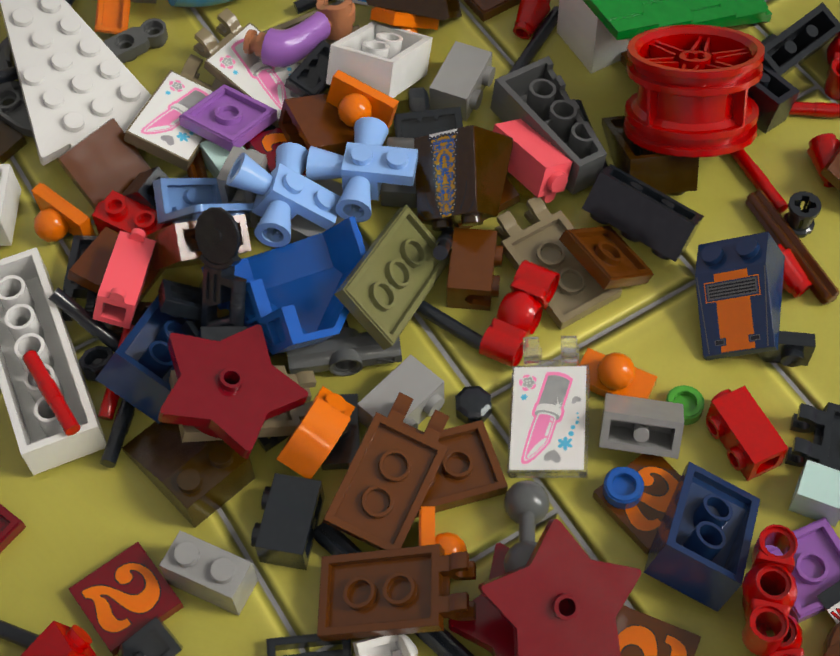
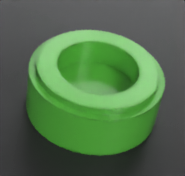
[665,385,705,425]

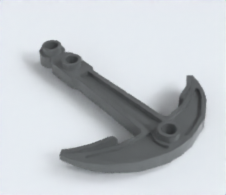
[0,18,168,138]

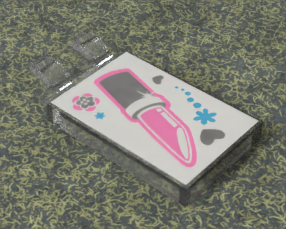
[507,336,590,478]

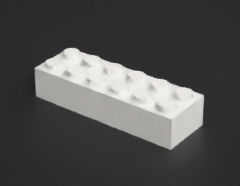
[0,247,107,475]

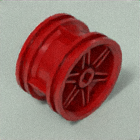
[624,24,765,158]

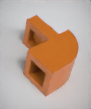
[276,386,355,479]

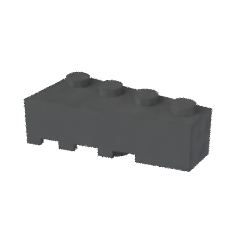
[490,56,607,195]

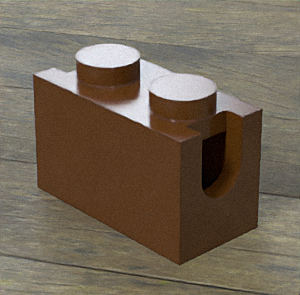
[447,227,503,311]

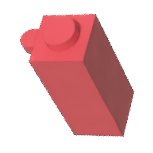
[493,119,573,203]
[92,228,156,329]

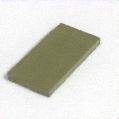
[334,205,450,350]

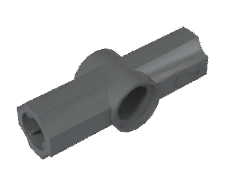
[287,327,402,376]

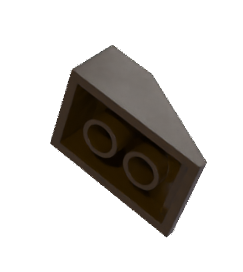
[602,116,699,196]
[122,421,255,528]

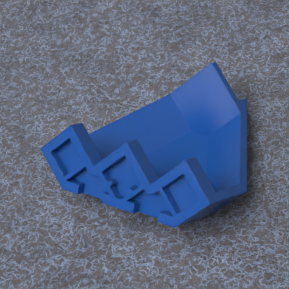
[201,216,366,354]

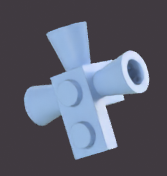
[306,117,418,223]
[226,142,341,247]

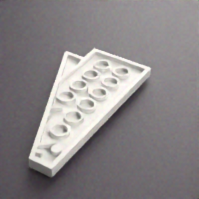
[0,0,152,166]

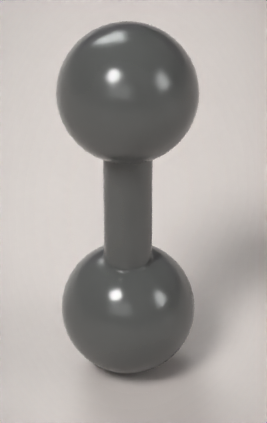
[504,480,550,573]

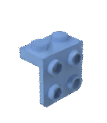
[153,178,254,224]

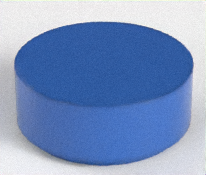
[603,467,644,509]

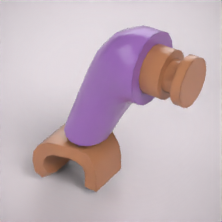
[243,0,356,68]

